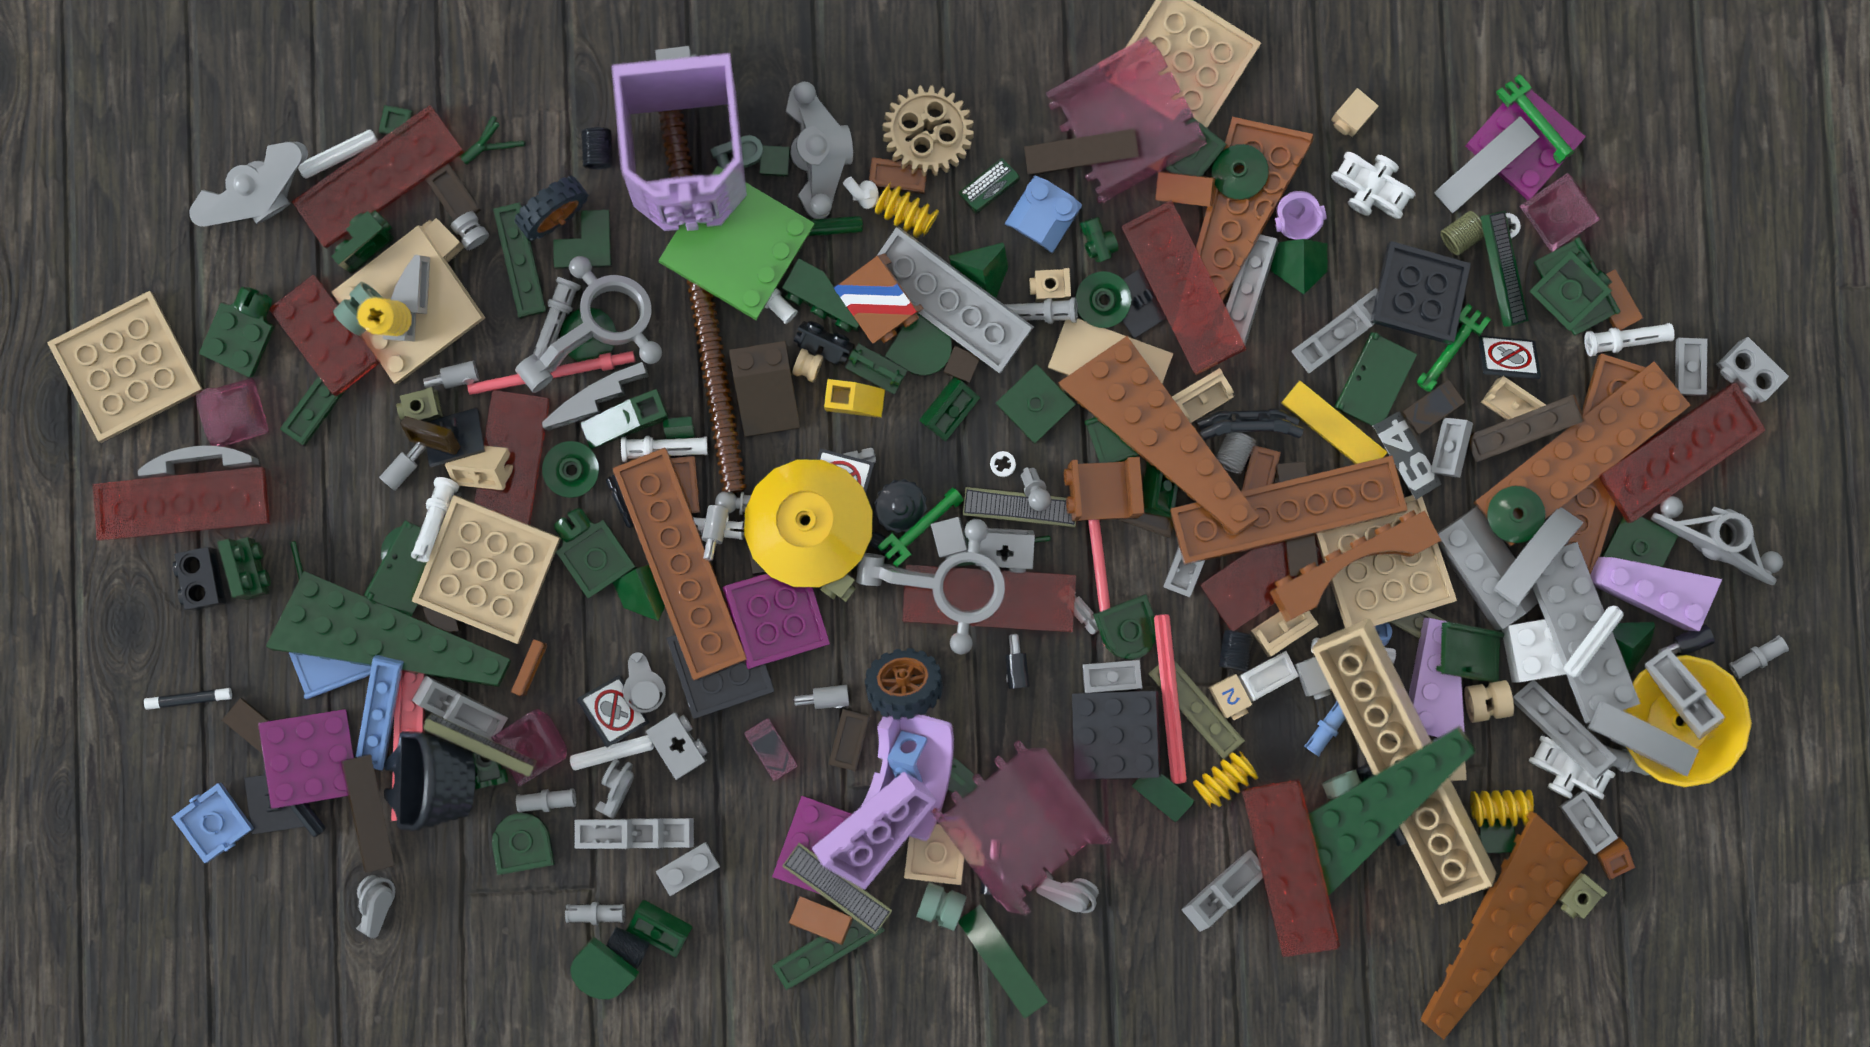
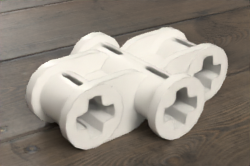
[1331,152,1415,219]
[1529,735,1615,800]

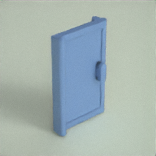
[289,653,371,700]

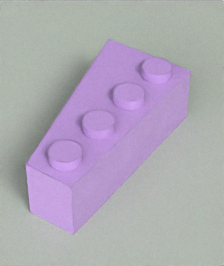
[1590,557,1722,631]
[1409,618,1464,737]
[812,772,937,890]

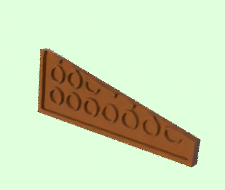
[1173,117,1314,340]
[1058,336,1259,535]
[1420,811,1588,1040]

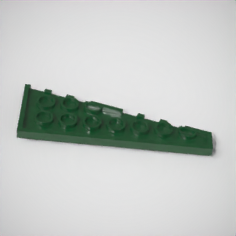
[266,571,511,687]
[1265,725,1475,911]

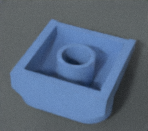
[1005,176,1082,253]

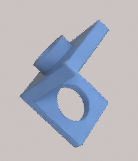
[887,731,927,782]

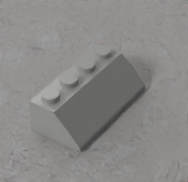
[1437,506,1539,630]

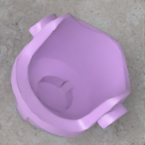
[1275,191,1327,240]

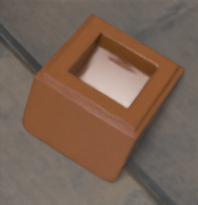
[1596,837,1635,880]

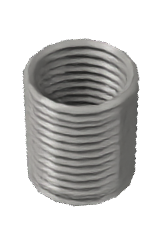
[1216,432,1256,474]

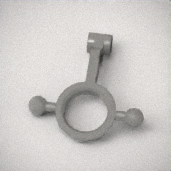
[515,256,662,393]
[856,519,1005,654]

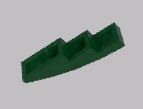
[958,904,1048,1019]

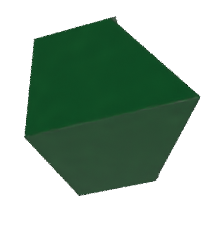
[1271,239,1328,294]
[949,242,1008,298]
[613,565,665,621]
[1612,622,1655,676]

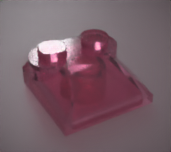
[1520,173,1600,252]
[196,378,269,447]
[491,709,567,787]

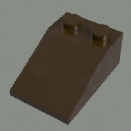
[729,341,801,437]

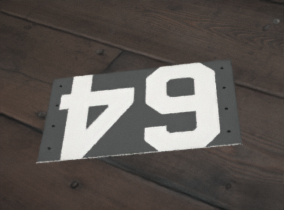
[1373,411,1442,500]

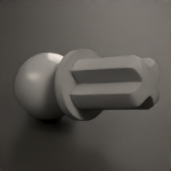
[1021,467,1051,511]
[715,492,751,515]

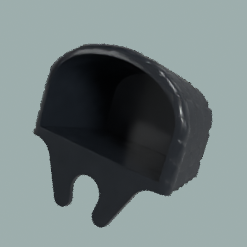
[384,731,475,831]

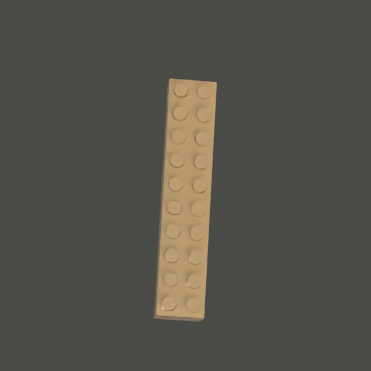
[1312,618,1496,905]

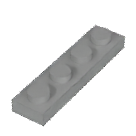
[1216,235,1278,347]
[1513,680,1618,781]

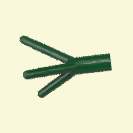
[460,116,525,165]

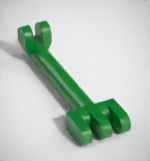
[1496,74,1575,164]
[1417,304,1491,392]
[878,487,964,568]

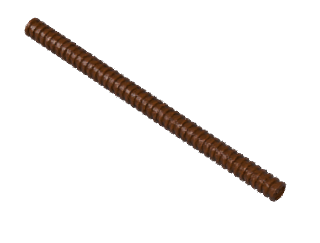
[658,109,747,493]

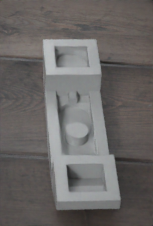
[1434,116,1539,214]
[1291,288,1377,373]
[138,446,259,479]
[1494,507,1583,607]

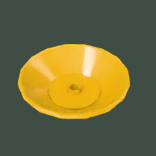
[744,460,873,587]
[1622,655,1752,787]

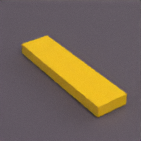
[1281,381,1387,464]

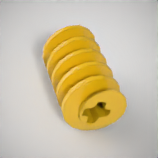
[875,182,939,238]
[357,297,412,336]
[1193,751,1258,808]
[1470,790,1534,827]

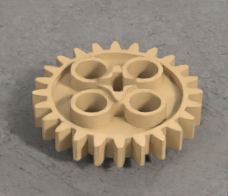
[883,85,974,176]

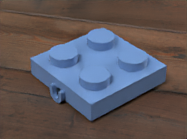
[172,783,254,863]

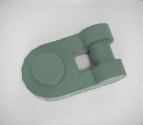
[711,135,763,170]

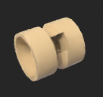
[1464,680,1514,723]

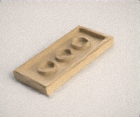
[1048,319,1173,383]

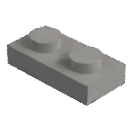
[1675,338,1707,396]
[1431,418,1473,478]
[1082,660,1142,693]
[1559,790,1618,854]
[656,842,720,896]

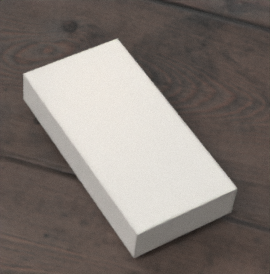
[1238,651,1299,702]

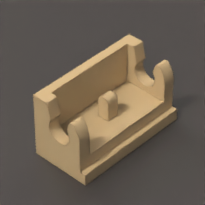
[1172,368,1234,423]
[1481,376,1546,420]
[445,446,513,490]
[1251,611,1319,657]

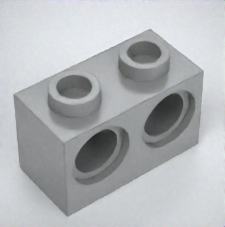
[1716,337,1789,404]

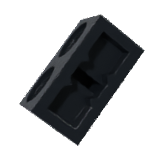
[172,547,226,611]

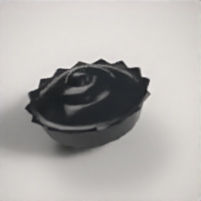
[874,479,928,533]

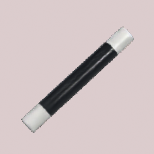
[144,688,232,710]

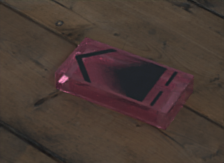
[744,718,798,781]

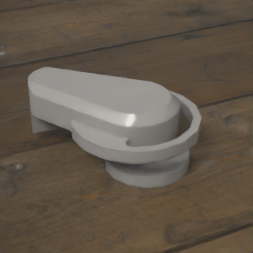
[623,653,666,713]
[595,759,634,819]
[1036,872,1099,913]
[356,875,395,938]

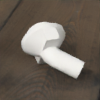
[843,177,879,209]

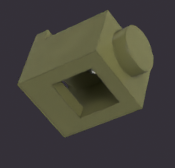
[396,387,443,422]
[820,574,856,602]
[1558,873,1607,919]

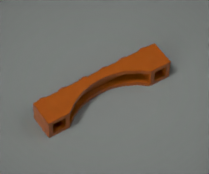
[1270,510,1442,622]

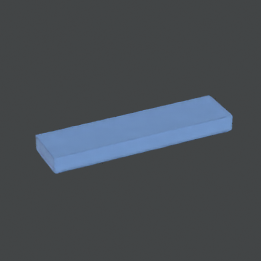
[356,655,404,770]

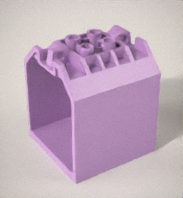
[612,54,747,231]

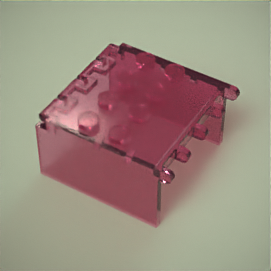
[1046,36,1207,204]
[931,740,1113,914]

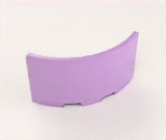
[861,714,954,841]

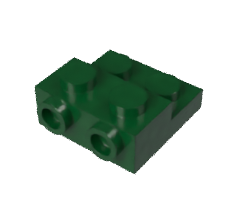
[331,210,394,274]
[1530,250,1613,331]
[217,537,271,600]

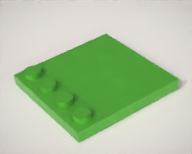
[659,166,815,320]

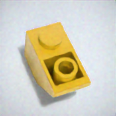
[824,379,885,418]

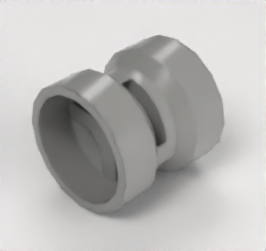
[450,211,489,250]

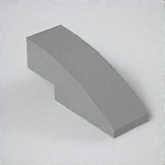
[383,255,430,342]
[1645,648,1725,740]
[412,675,508,742]
[1182,850,1269,932]

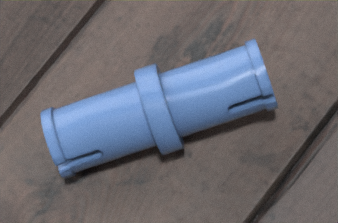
[1304,700,1346,757]

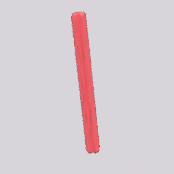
[1154,614,1187,784]

